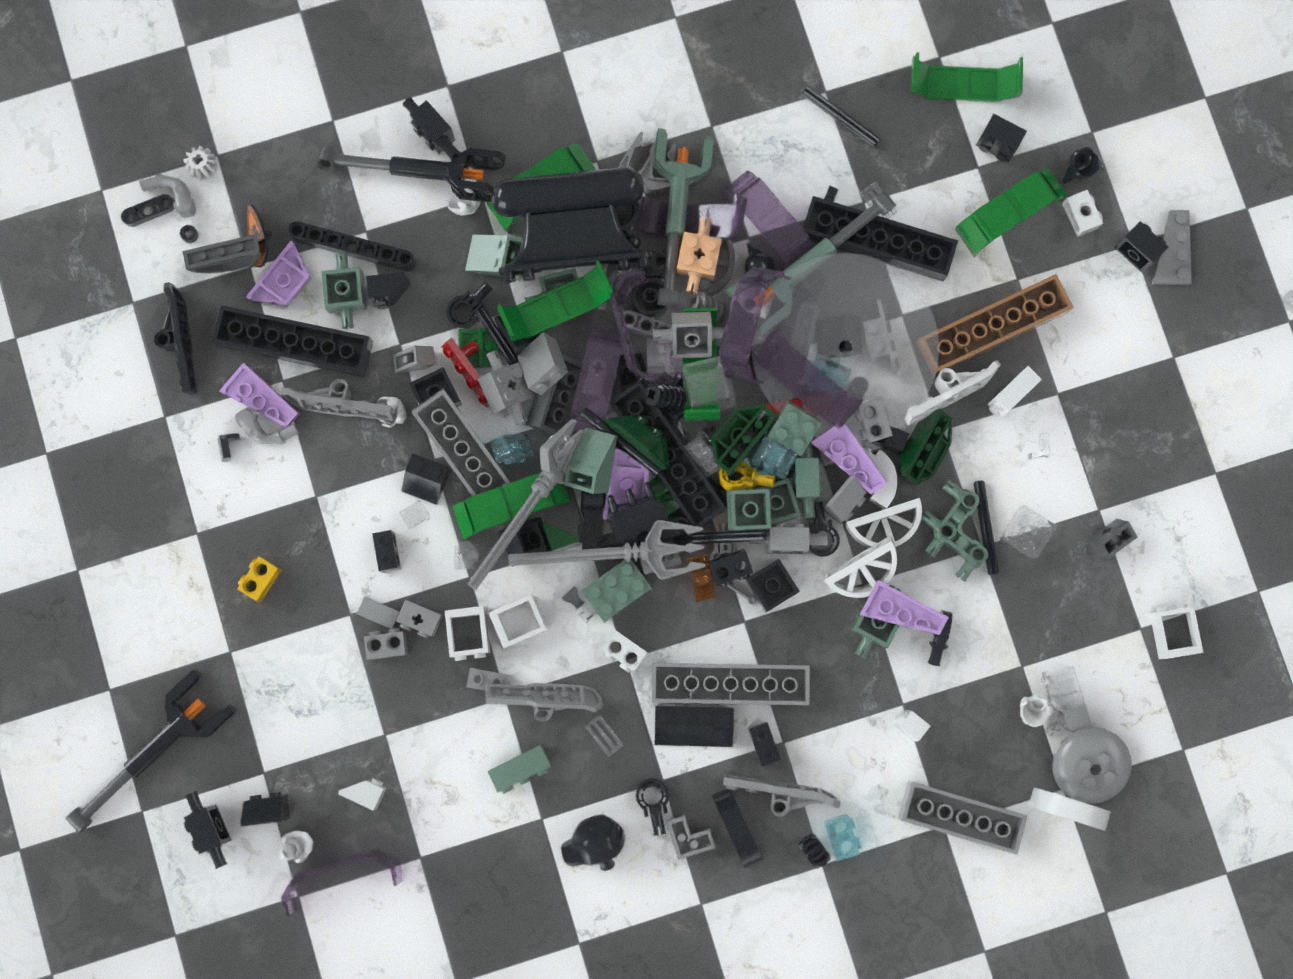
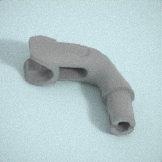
[139,174,196,218]
[235,407,300,444]

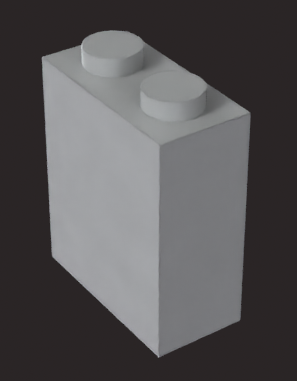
[517,332,568,395]

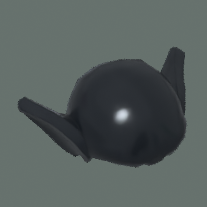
[1062,146,1105,184]
[744,242,775,289]

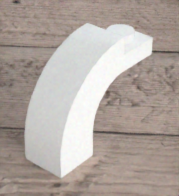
[863,445,897,510]

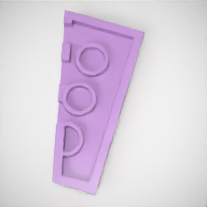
[219,363,300,427]
[811,419,887,494]
[860,580,949,635]

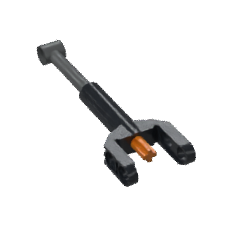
[317,146,506,202]
[65,668,236,833]

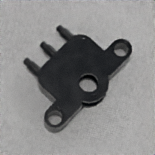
[597,482,690,560]

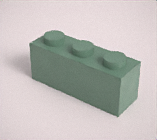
[487,744,552,794]

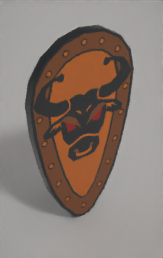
[246,204,272,268]

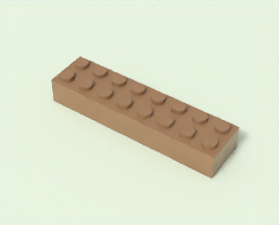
[916,274,1074,376]

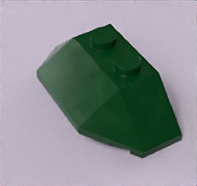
[711,404,778,475]
[899,409,953,485]
[603,414,670,470]

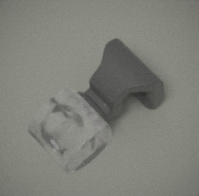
[562,586,597,623]

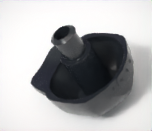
[561,814,625,871]

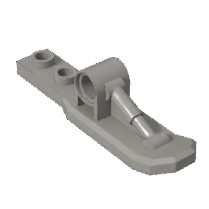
[281,379,395,422]
[485,683,603,722]
[723,774,841,817]

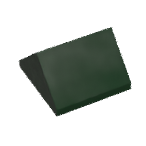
[543,522,582,551]

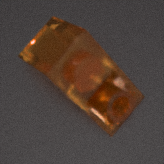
[687,554,715,602]

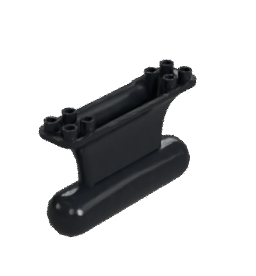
[491,167,653,283]

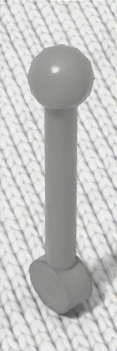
[727,584,756,604]

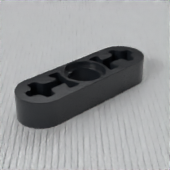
[121,194,175,227]

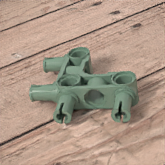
[921,479,988,582]

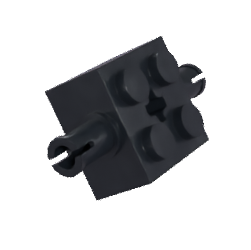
[403,97,460,160]
[184,791,232,869]

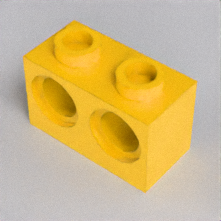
[237,556,282,602]

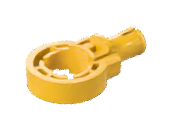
[719,462,775,491]

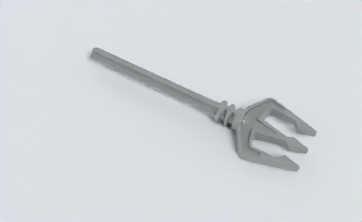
[597,132,676,310]
[467,419,584,590]
[508,520,706,580]

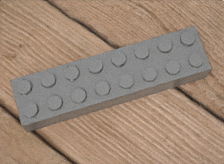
[652,663,810,705]

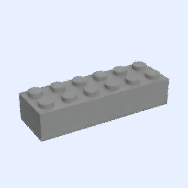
[411,388,511,496]
[898,780,1027,855]

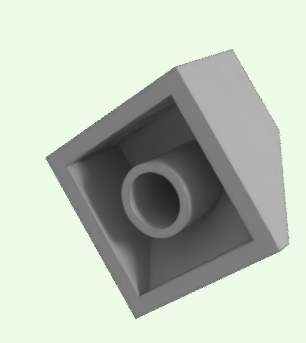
[823,475,867,524]

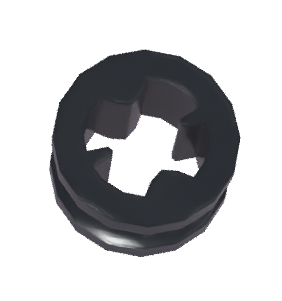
[180,225,198,243]

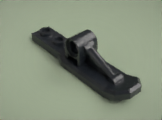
[154,282,197,395]
[580,490,606,549]

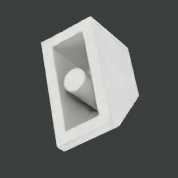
[338,778,387,811]

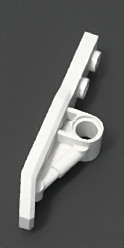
[904,361,1001,426]

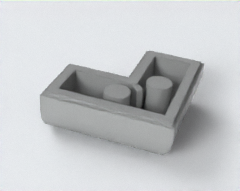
[666,815,716,860]

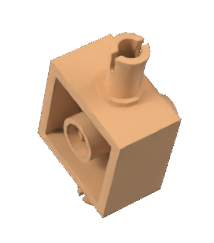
[676,218,722,295]

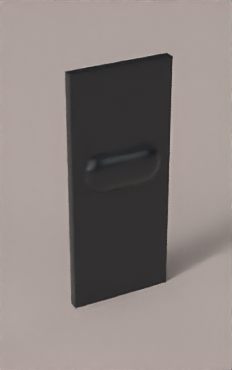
[824,186,838,202]

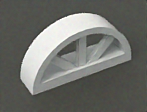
[845,498,922,548]
[824,535,897,598]
[1029,787,1111,831]

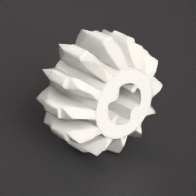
[183,146,217,179]

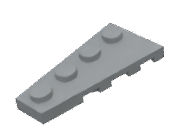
[1152,210,1192,285]

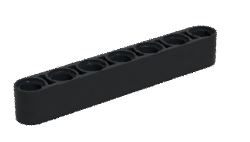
[288,221,416,272]

